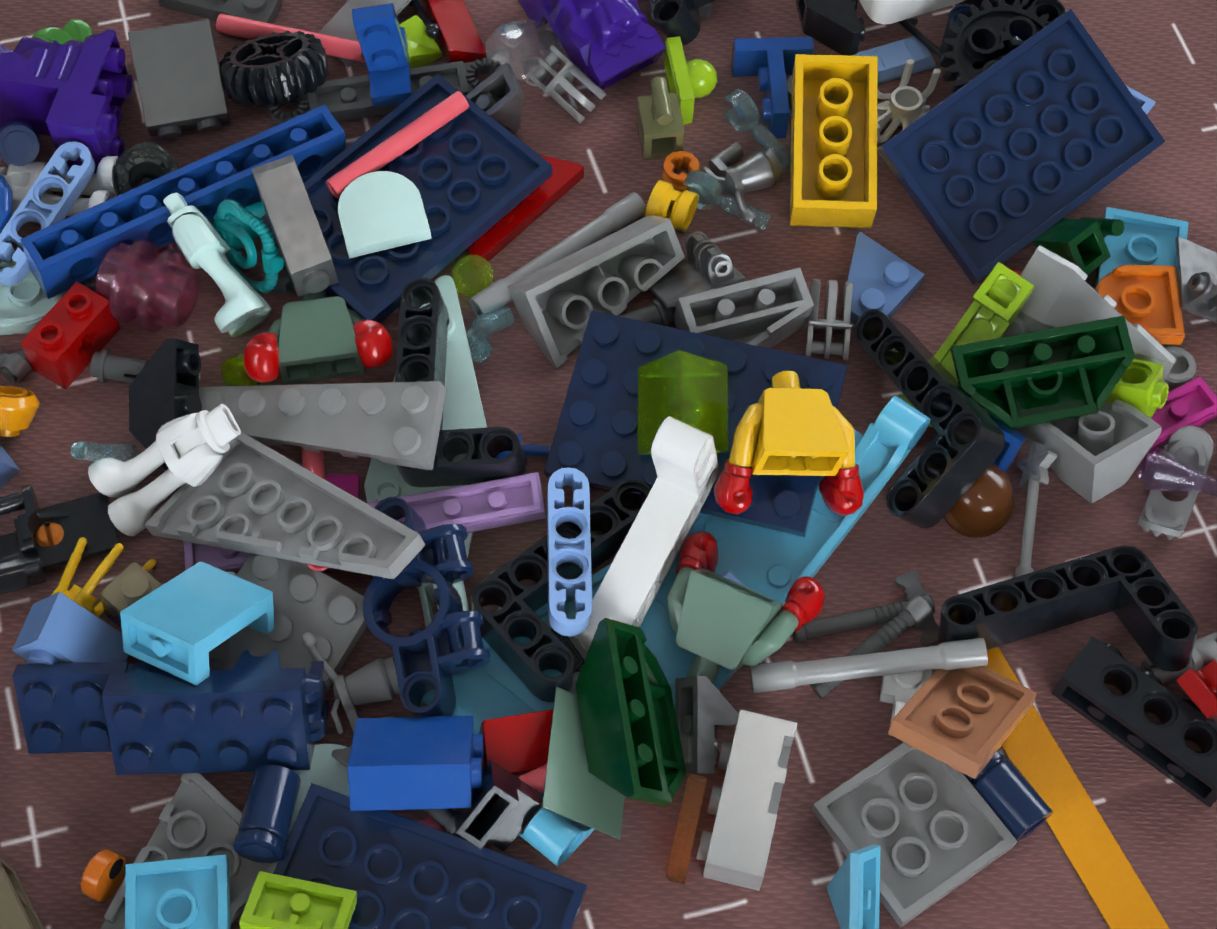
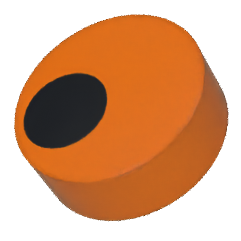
[81,849,127,902]

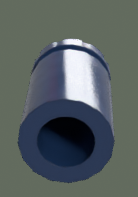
[0,118,40,167]
[964,747,1053,841]
[233,765,301,863]

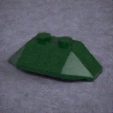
[950,316,1135,430]
[576,618,686,806]

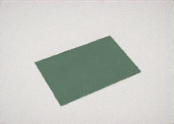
[542,686,624,840]

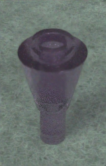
[1139,447,1217,497]

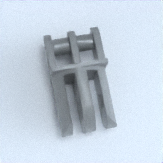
[526,44,606,124]
[805,278,854,361]

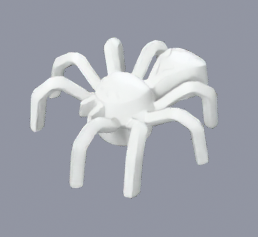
[877,59,941,143]

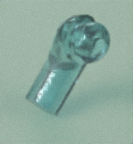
[467,306,514,362]

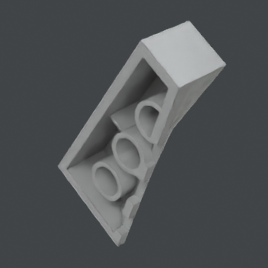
[507,215,685,369]

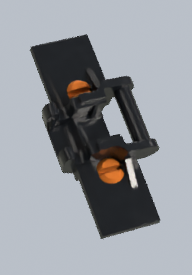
[0,484,119,595]

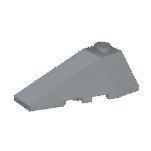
[1004,245,1177,382]
[1016,399,1162,504]

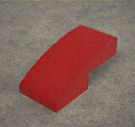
[1176,660,1217,718]

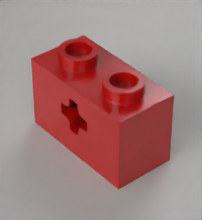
[20,281,120,390]

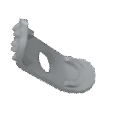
[1137,425,1214,540]

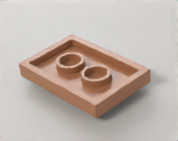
[888,666,1037,779]

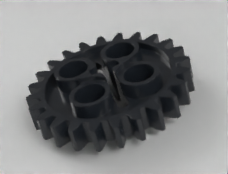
[939,0,1049,95]

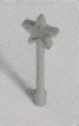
[1015,441,1057,577]

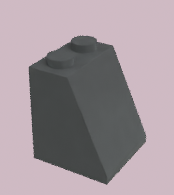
[128,19,230,140]

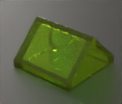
[638,350,728,455]

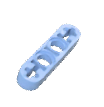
[0,141,95,286]
[547,467,592,637]

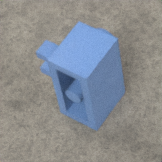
[12,592,129,665]

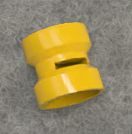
[645,180,699,233]

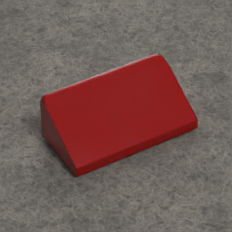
[425,0,488,63]
[479,709,553,775]

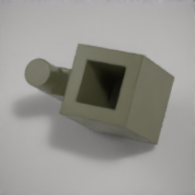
[636,76,685,160]

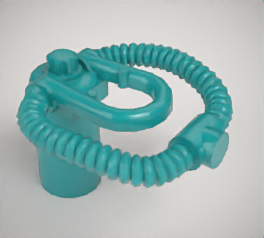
[212,200,285,294]

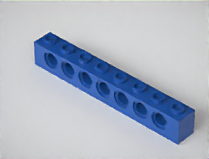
[20,104,346,299]

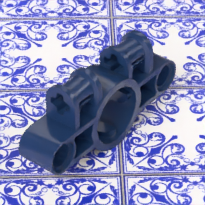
[363,497,491,717]

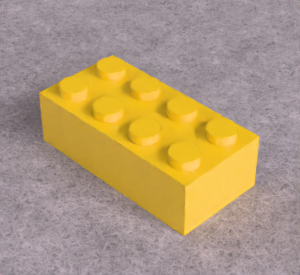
[790,54,878,228]

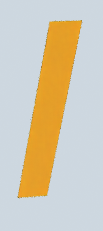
[984,647,1169,929]

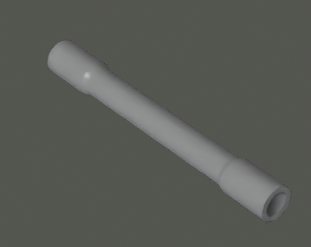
[469,192,646,320]
[750,638,988,693]

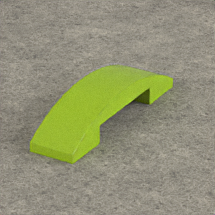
[900,262,1035,428]

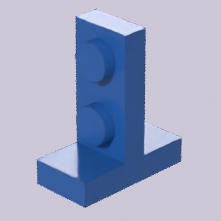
[352,3,413,107]
[731,37,814,138]

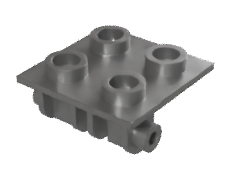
[649,232,746,308]
[1175,237,1217,323]

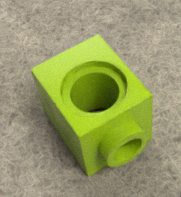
[1106,359,1169,418]

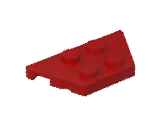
[467,154,584,271]

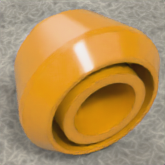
[0,386,40,437]

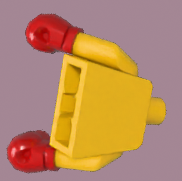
[714,371,864,516]

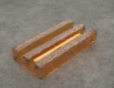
[666,774,707,884]

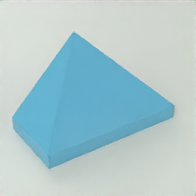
[826,845,881,929]

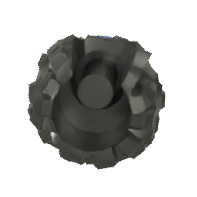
[114,142,180,194]

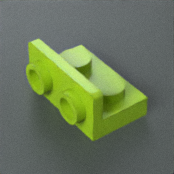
[239,871,357,929]

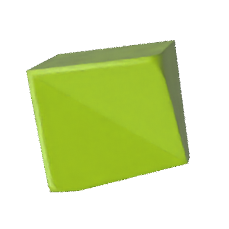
[399,15,442,68]

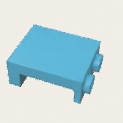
[120,561,274,686]

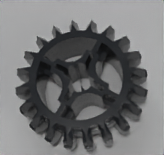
[219,31,329,108]

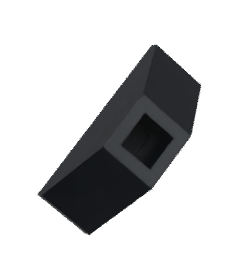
[796,0,865,56]
[129,338,202,470]

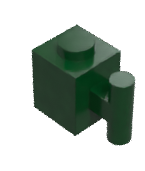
[1034,217,1124,275]

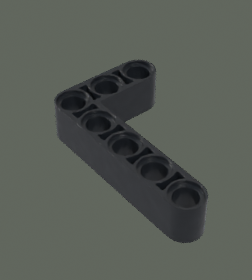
[395,278,528,487]
[854,309,1005,529]
[471,480,651,703]
[938,545,1198,672]

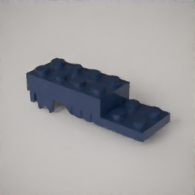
[12,649,329,775]

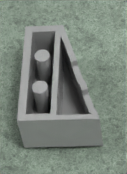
[674,267,814,349]
[697,709,798,891]

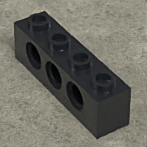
[1051,636,1217,807]

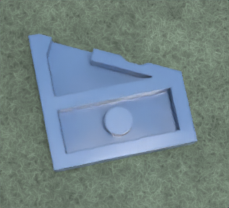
[840,232,925,325]

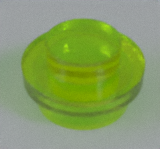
[452,255,494,297]
[221,354,262,386]

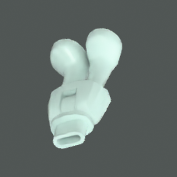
[163,192,272,337]

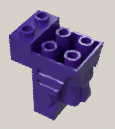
[518,0,666,95]
[0,29,133,173]

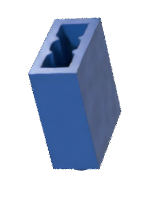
[347,716,484,811]

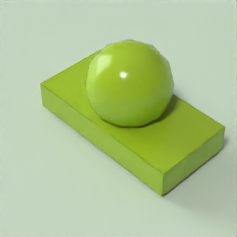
[663,36,717,125]

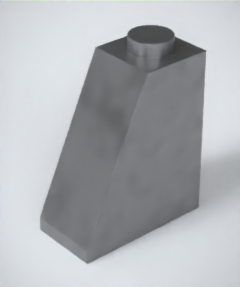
[251,155,339,297]

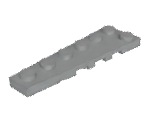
[199,381,447,470]

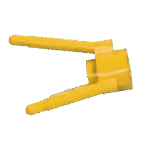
[51,537,157,618]

